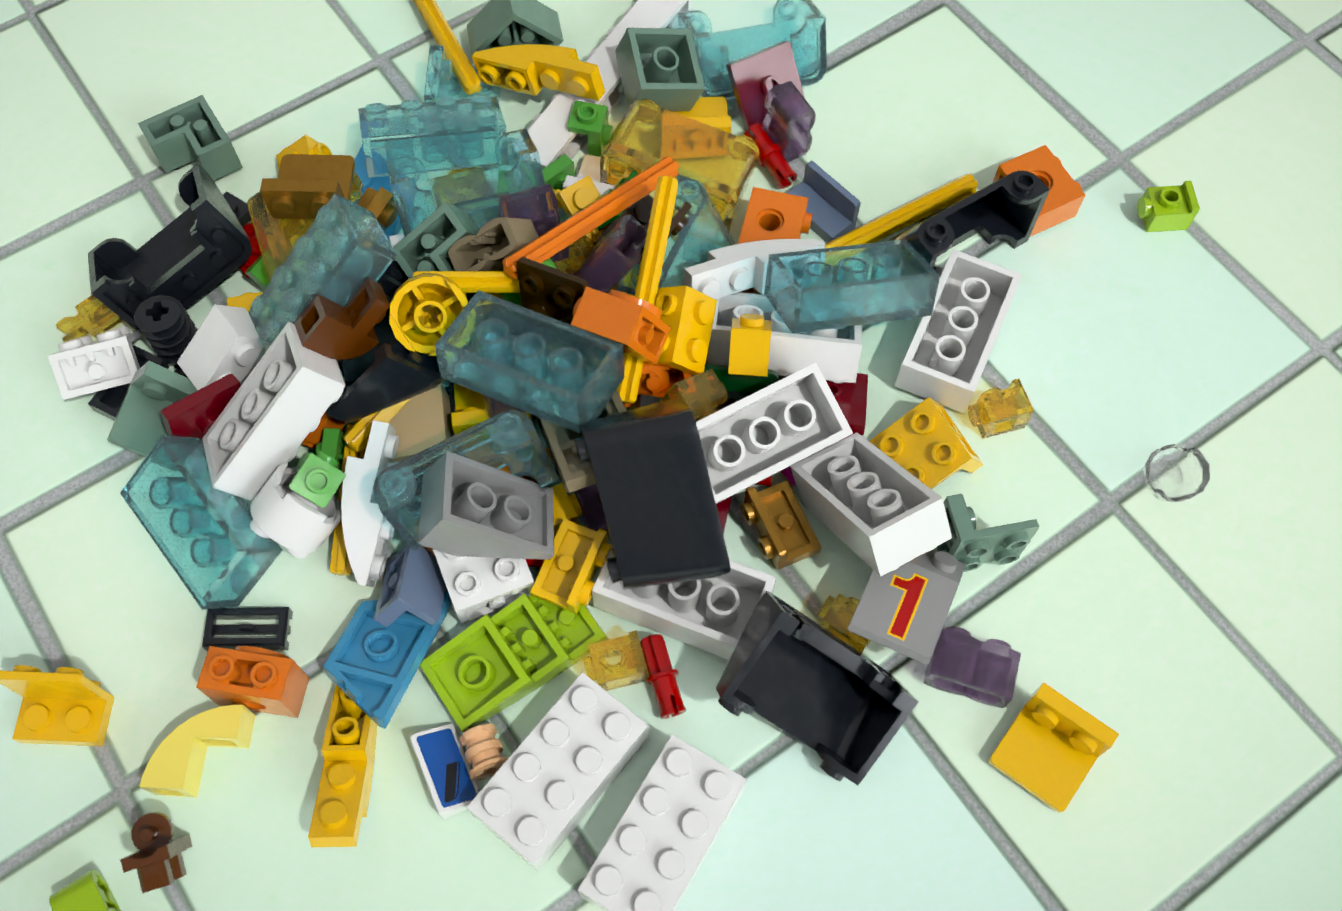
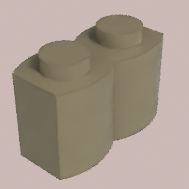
[448,217,538,271]

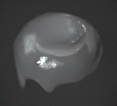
[1142,444,1210,503]

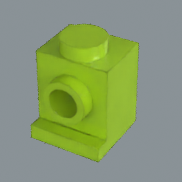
[1137,180,1200,232]

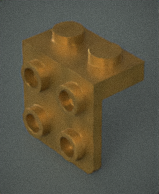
[260,154,356,220]

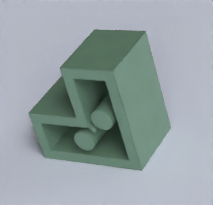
[466,0,563,55]
[138,95,243,181]
[389,202,479,301]

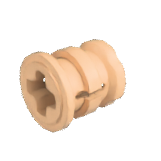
[459,723,509,780]

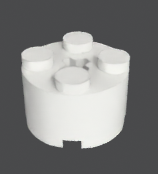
[250,463,342,559]

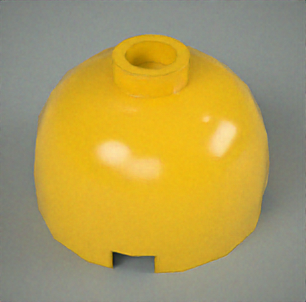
[389,273,471,356]

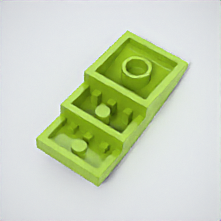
[420,593,609,732]

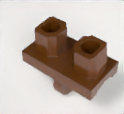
[120,812,192,893]

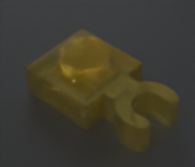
[56,295,123,342]

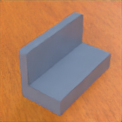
[787,160,861,243]
[373,541,446,627]

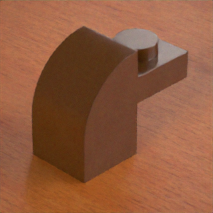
[294,277,390,360]

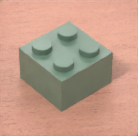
[615,28,705,111]

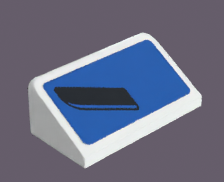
[409,723,480,820]

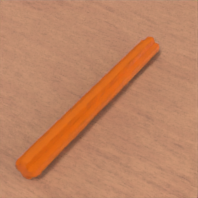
[502,157,679,280]

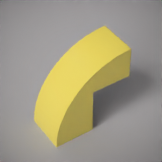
[139,705,256,798]

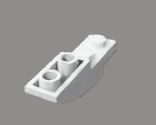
[683,239,825,300]
[341,420,399,587]

